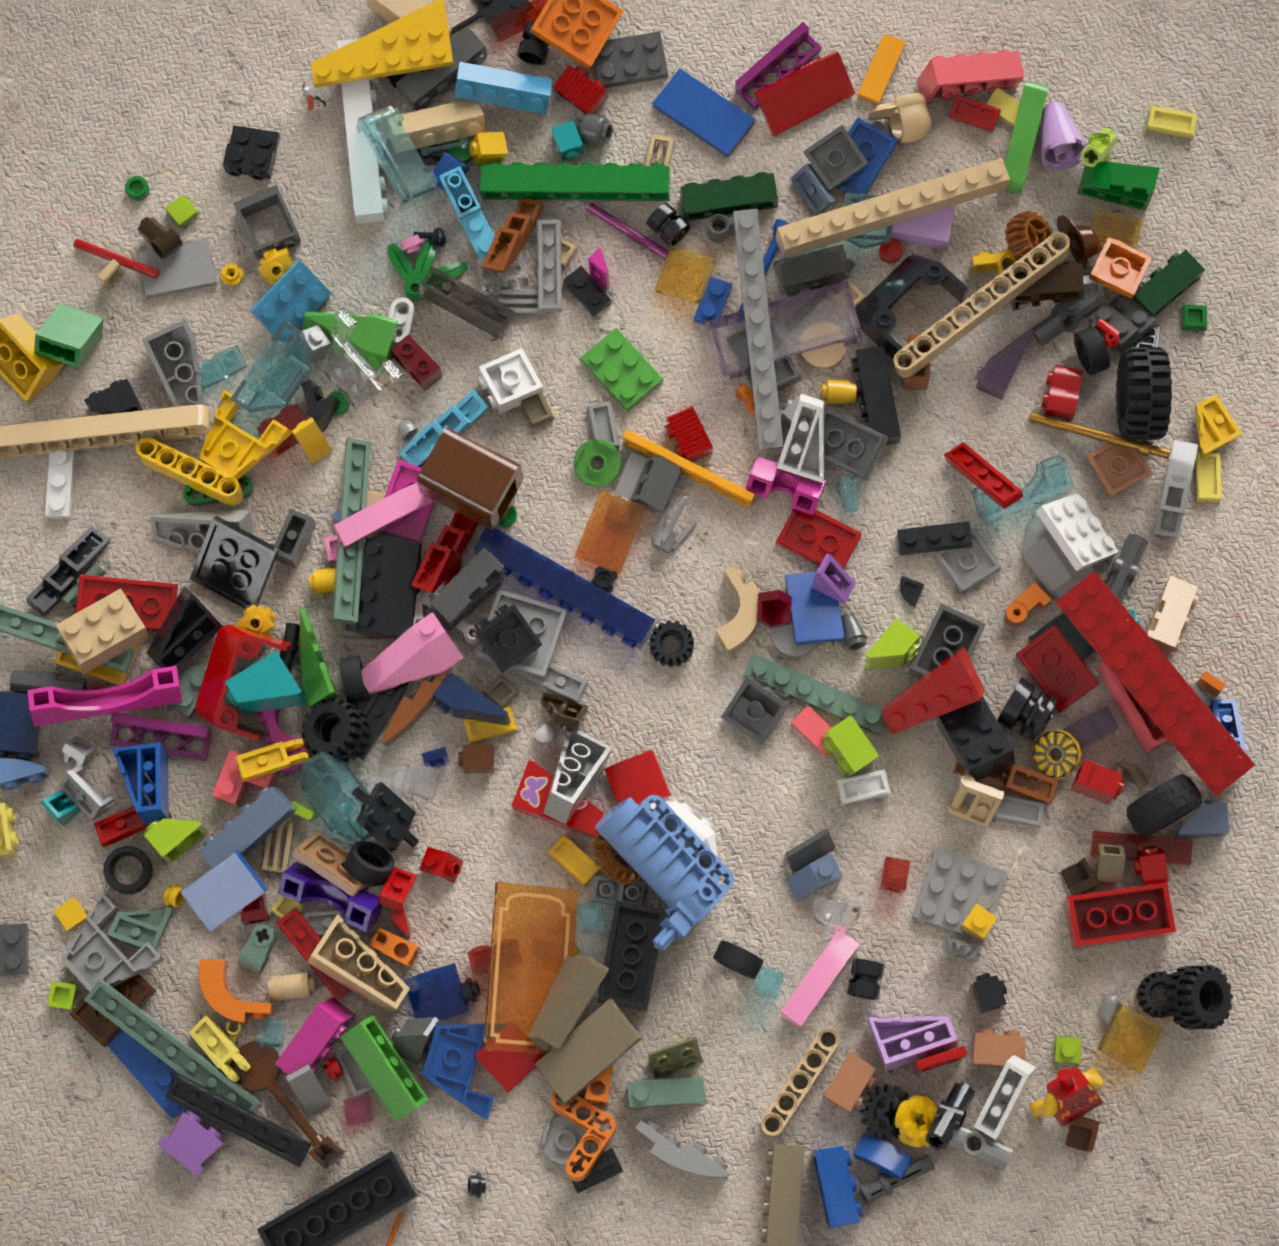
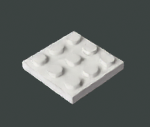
[1035,493,1119,571]

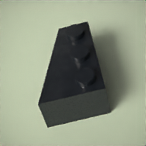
[146,586,223,670]

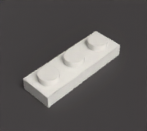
[45,450,76,519]

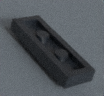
[897,521,973,556]

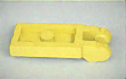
[189,1015,251,1082]

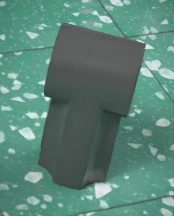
[707,208,749,243]

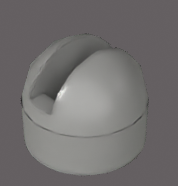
[397,420,418,441]

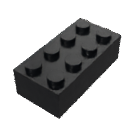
[597,901,666,1012]

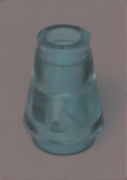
[836,476,860,512]

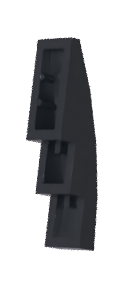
[26,526,110,617]

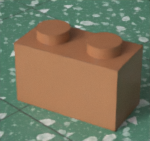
[971,1029,1026,1068]
[823,1052,877,1113]

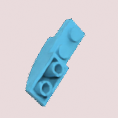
[439,166,494,264]

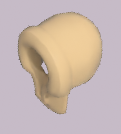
[868,93,932,143]

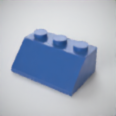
[812,1146,863,1229]

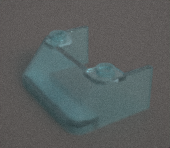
[356,105,438,212]

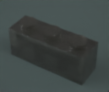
[773,244,850,296]

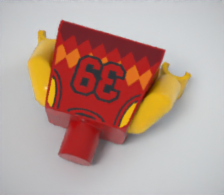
[1029,1067,1103,1128]

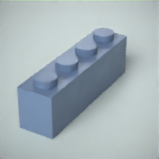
[199,786,297,868]

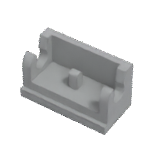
[58,765,115,821]

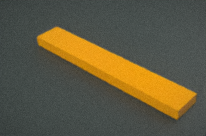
[623,429,755,508]

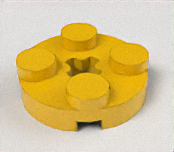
[895,1095,938,1147]

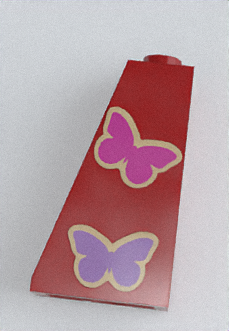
[512,760,604,839]

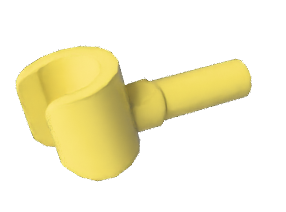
[226,1021,242,1045]

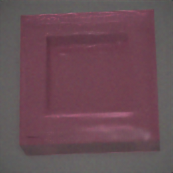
[343,1096,373,1126]

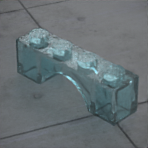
[970,454,1075,523]

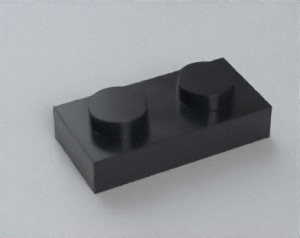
[563,266,612,317]

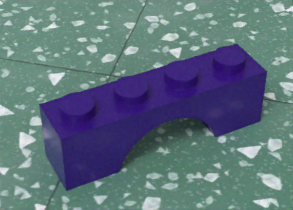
[278,862,383,932]

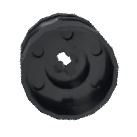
[997,677,1059,742]

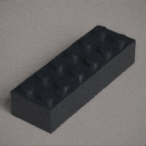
[257,1151,419,1246]

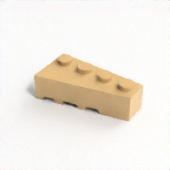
[307,914,410,1016]

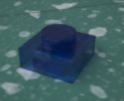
[422,747,449,769]

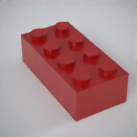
[1064,882,1176,950]

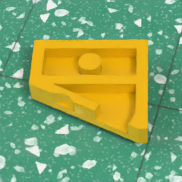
[1194,394,1242,457]

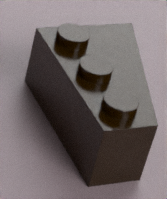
[1011,261,1084,311]

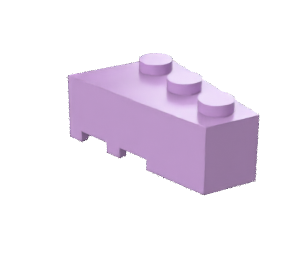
[868,1016,958,1071]

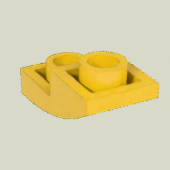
[292,417,333,465]

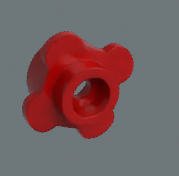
[323,1057,344,1082]

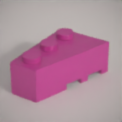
[275,997,356,1075]

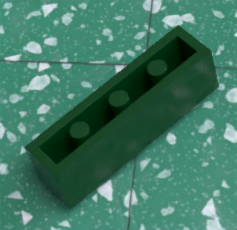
[680,172,778,221]

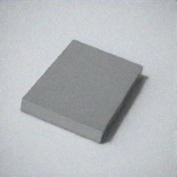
[138,238,217,299]

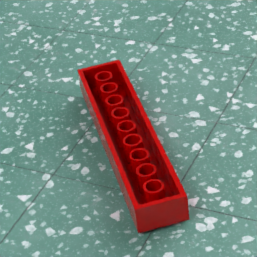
[1055,571,1255,797]

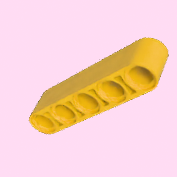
[136,437,243,506]

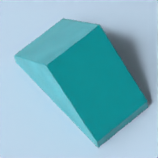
[40,790,81,826]

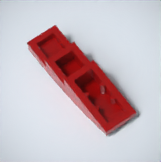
[411,512,478,594]

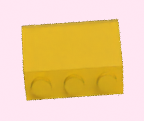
[0,314,64,402]

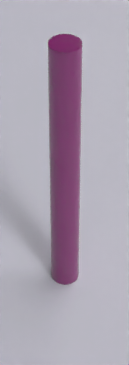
[587,202,670,260]

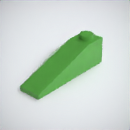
[303,312,398,374]
[299,607,339,708]

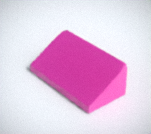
[588,247,609,290]

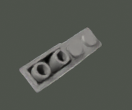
[1154,440,1198,539]
[635,1120,729,1178]

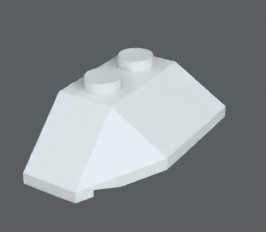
[649,801,717,874]

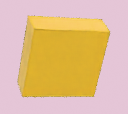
[54,897,88,932]

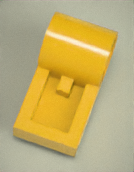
[970,249,1016,276]

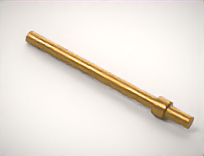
[1028,412,1171,459]

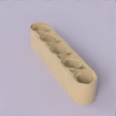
[760,1028,840,1137]

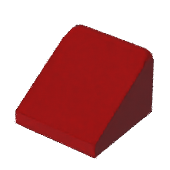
[389,906,411,937]

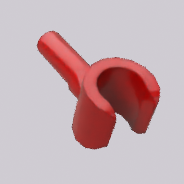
[443,559,462,586]

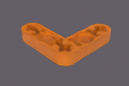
[551,1091,616,1182]

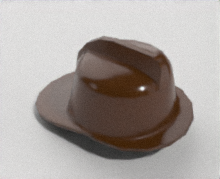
[1057,215,1102,267]

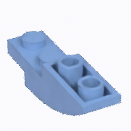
[0,758,50,790]

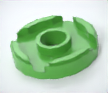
[573,439,621,487]

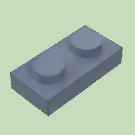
[790,164,835,216]

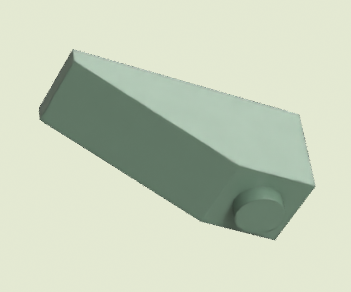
[627,1077,705,1110]

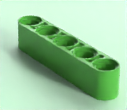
[1003,81,1049,195]

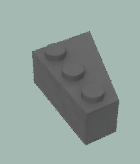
[430,547,504,631]

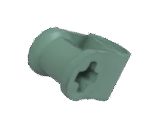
[237,924,277,975]

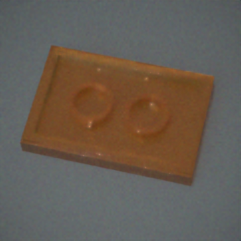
[575,489,646,574]

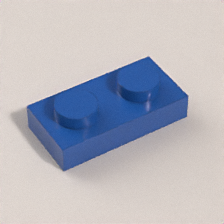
[694,276,732,329]

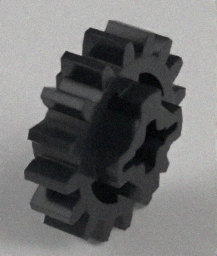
[859,1084,909,1141]

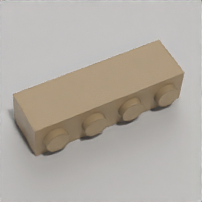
[386,100,485,154]

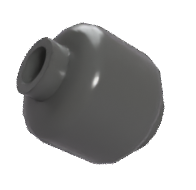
[576,113,613,147]

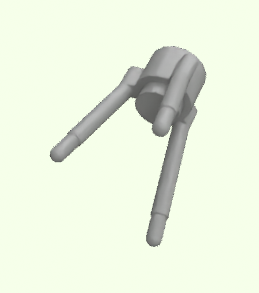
[652,496,697,553]

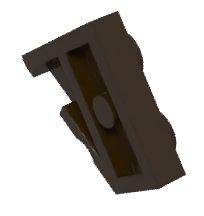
[541,693,588,731]

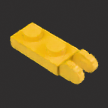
[235,738,309,782]

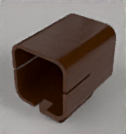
[417,428,523,531]

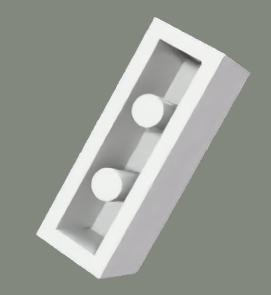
[974,1055,1036,1140]

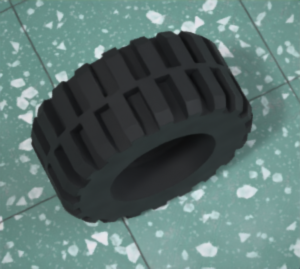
[1116,347,1172,440]

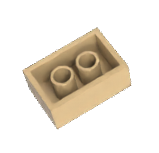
[56,589,148,674]

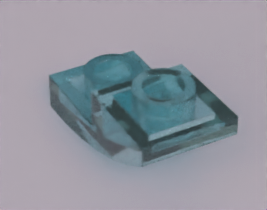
[199,345,247,390]

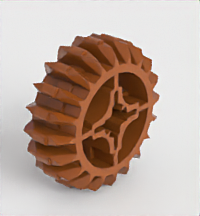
[1004,211,1059,265]
[591,832,642,885]

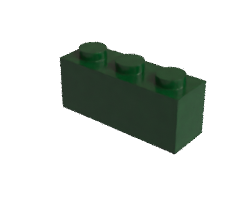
[1132,249,1205,317]

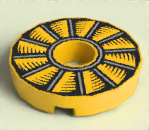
[1031,729,1082,779]

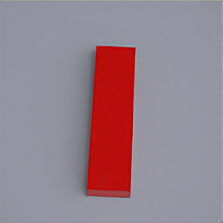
[944,442,1023,509]
[276,907,352,1001]

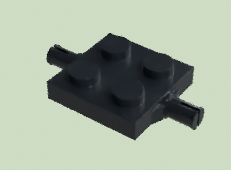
[352,782,419,852]

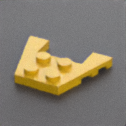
[199,389,292,480]

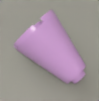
[1041,102,1087,170]

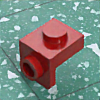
[419,847,463,883]

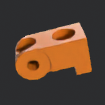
[1005,582,1051,627]
[369,928,421,969]
[585,1065,613,1107]

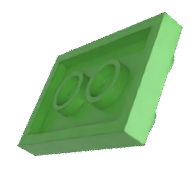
[580,328,663,412]

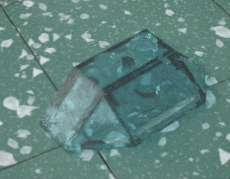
[230,320,312,413]
[301,751,372,841]

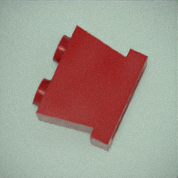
[1070,759,1124,805]

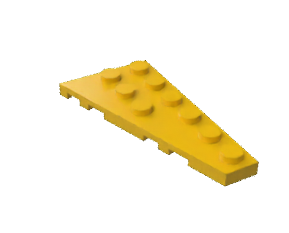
[311,0,454,88]

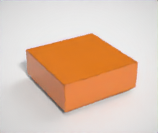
[1196,671,1225,697]

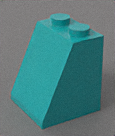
[225,651,308,714]

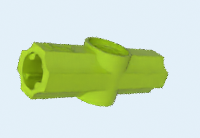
[1081,128,1117,167]

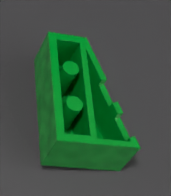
[1077,161,1160,211]

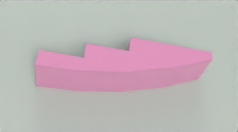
[333,482,433,548]
[779,930,859,1028]

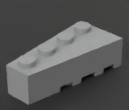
[544,729,612,825]

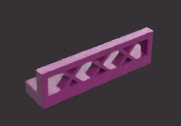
[735,22,822,110]
[109,713,212,761]

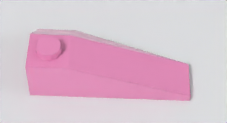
[361,612,464,695]

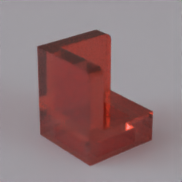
[879,856,910,893]

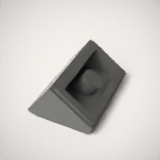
[784,829,835,873]

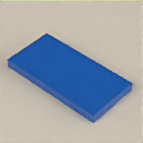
[652,68,755,157]

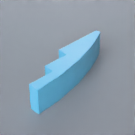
[399,389,491,467]

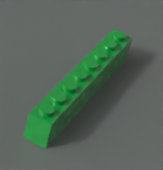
[480,162,671,201]

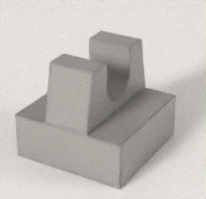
[62,736,97,768]

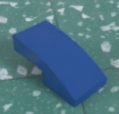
[853,1133,913,1180]

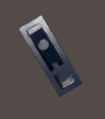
[432,673,511,726]

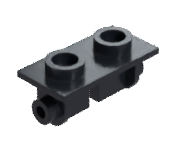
[571,1148,623,1194]

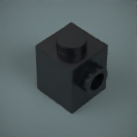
[971,973,1007,1014]

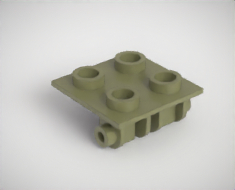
[648,1037,703,1078]

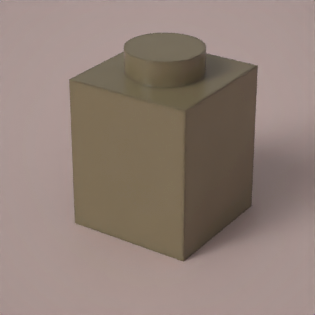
[1095,843,1126,885]

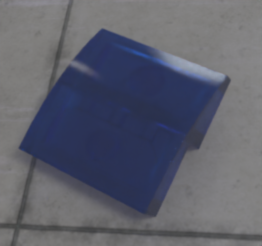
[404,963,469,1022]

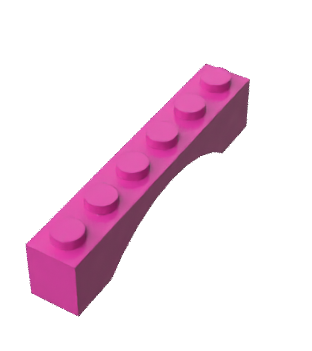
[28,666,183,726]

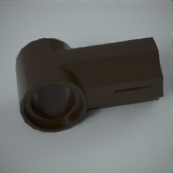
[137,217,183,259]

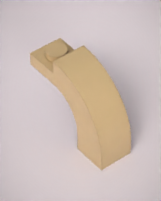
[715,565,759,655]

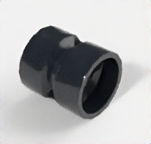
[517,22,550,65]
[646,202,691,247]
[847,958,885,1000]

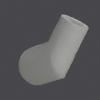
[1099,994,1121,1033]

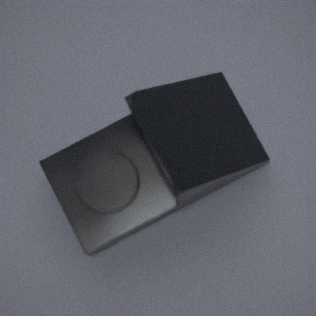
[301,380,341,432]

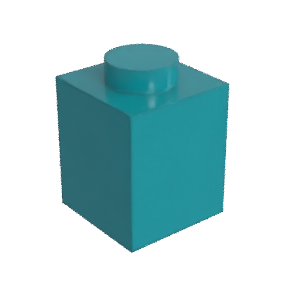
[551,120,584,161]

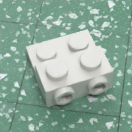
[477,348,543,414]

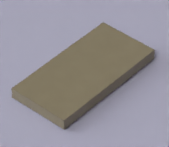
[535,999,642,1104]

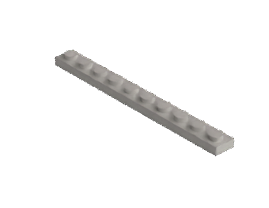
[733,209,783,450]

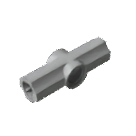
[948,1127,1013,1170]

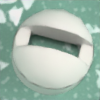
[533,722,554,743]

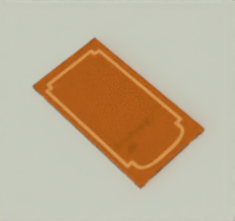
[483,881,578,1054]

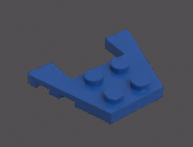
[421,1023,507,1120]

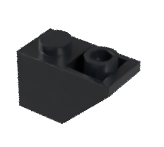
[84,378,144,415]

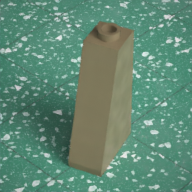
[528,956,609,1051]

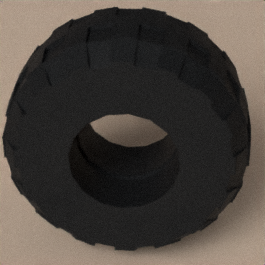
[1127,774,1202,837]

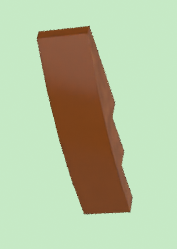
[482,197,544,273]
[382,667,454,746]
[952,760,1059,804]

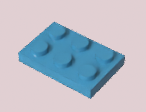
[249,259,332,345]

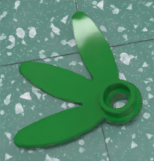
[388,239,468,301]

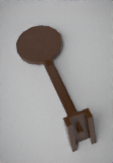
[231,1041,345,1169]

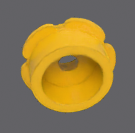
[220,263,244,286]
[163,884,185,908]

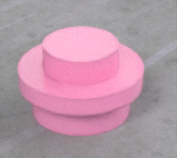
[401,234,424,254]

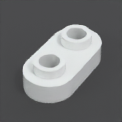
[388,298,415,345]

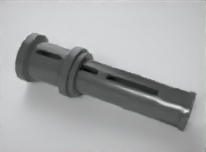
[858,1154,935,1206]

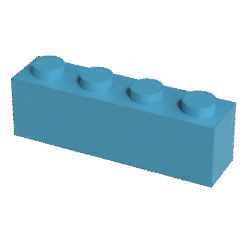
[454,62,552,114]

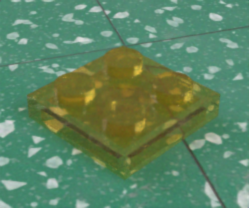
[655,247,716,304]
[1097,1004,1163,1073]

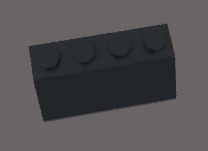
[355,537,422,639]

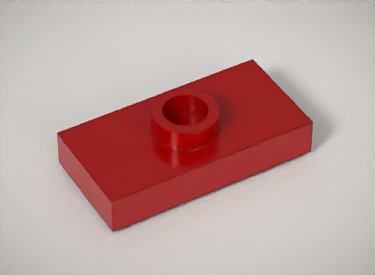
[949,94,1001,133]

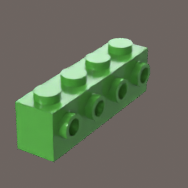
[340,1015,429,1122]

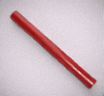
[74,238,160,279]

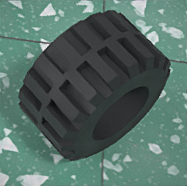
[301,698,370,764]
[1165,965,1233,1029]

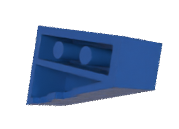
[112,742,169,824]

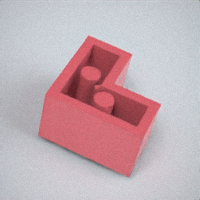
[212,750,280,808]

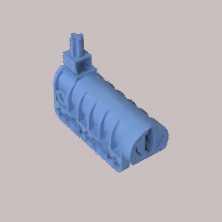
[595,795,734,951]

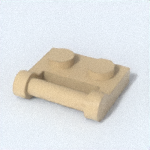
[947,775,1004,828]

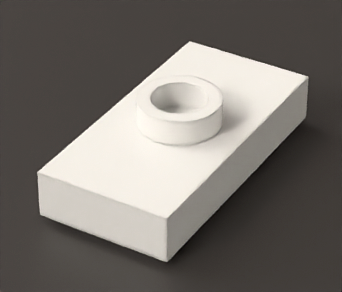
[836,769,891,805]

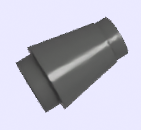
[841,612,867,650]

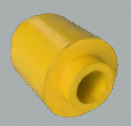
[821,380,856,405]
[309,568,336,594]

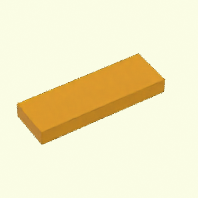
[857,34,906,105]

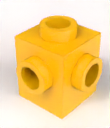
[258,247,294,285]
[235,604,277,636]

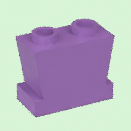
[157,1110,223,1176]

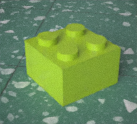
[821,715,879,777]

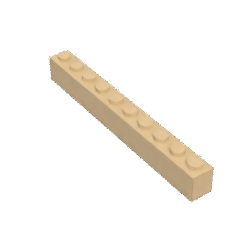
[775,158,1010,259]

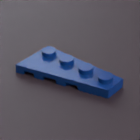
[107,1031,189,1119]

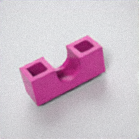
[746,456,826,515]

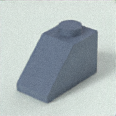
[1175,799,1229,839]
[786,853,843,901]

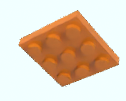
[529,0,624,70]

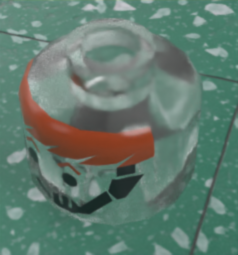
[297,79,333,111]

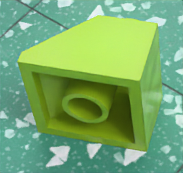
[865,618,920,670]
[144,819,208,865]

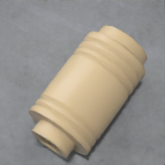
[268,972,316,1001]

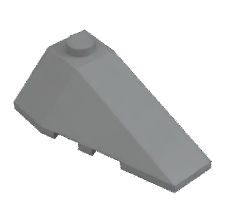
[142,319,204,407]
[150,509,254,556]

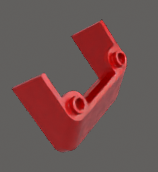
[195,624,292,741]

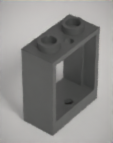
[233,185,301,260]

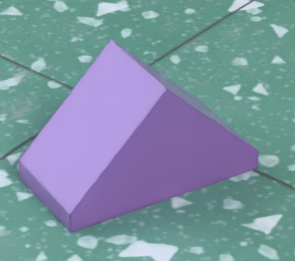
[811,554,856,603]

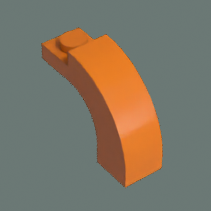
[199,959,274,1025]

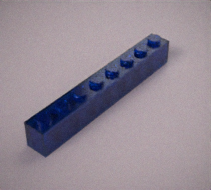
[473,528,656,649]

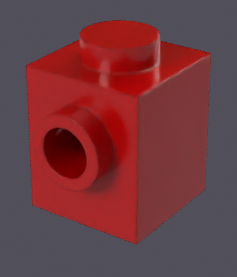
[1133,846,1169,885]

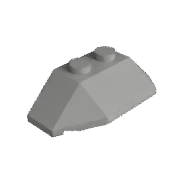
[1021,517,1094,598]

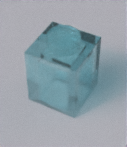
[577,903,604,933]
[753,966,785,1001]

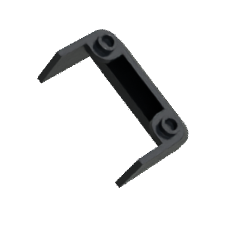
[853,255,968,365]

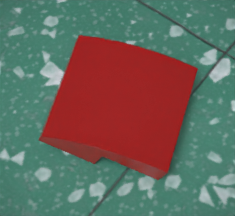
[604,750,672,805]

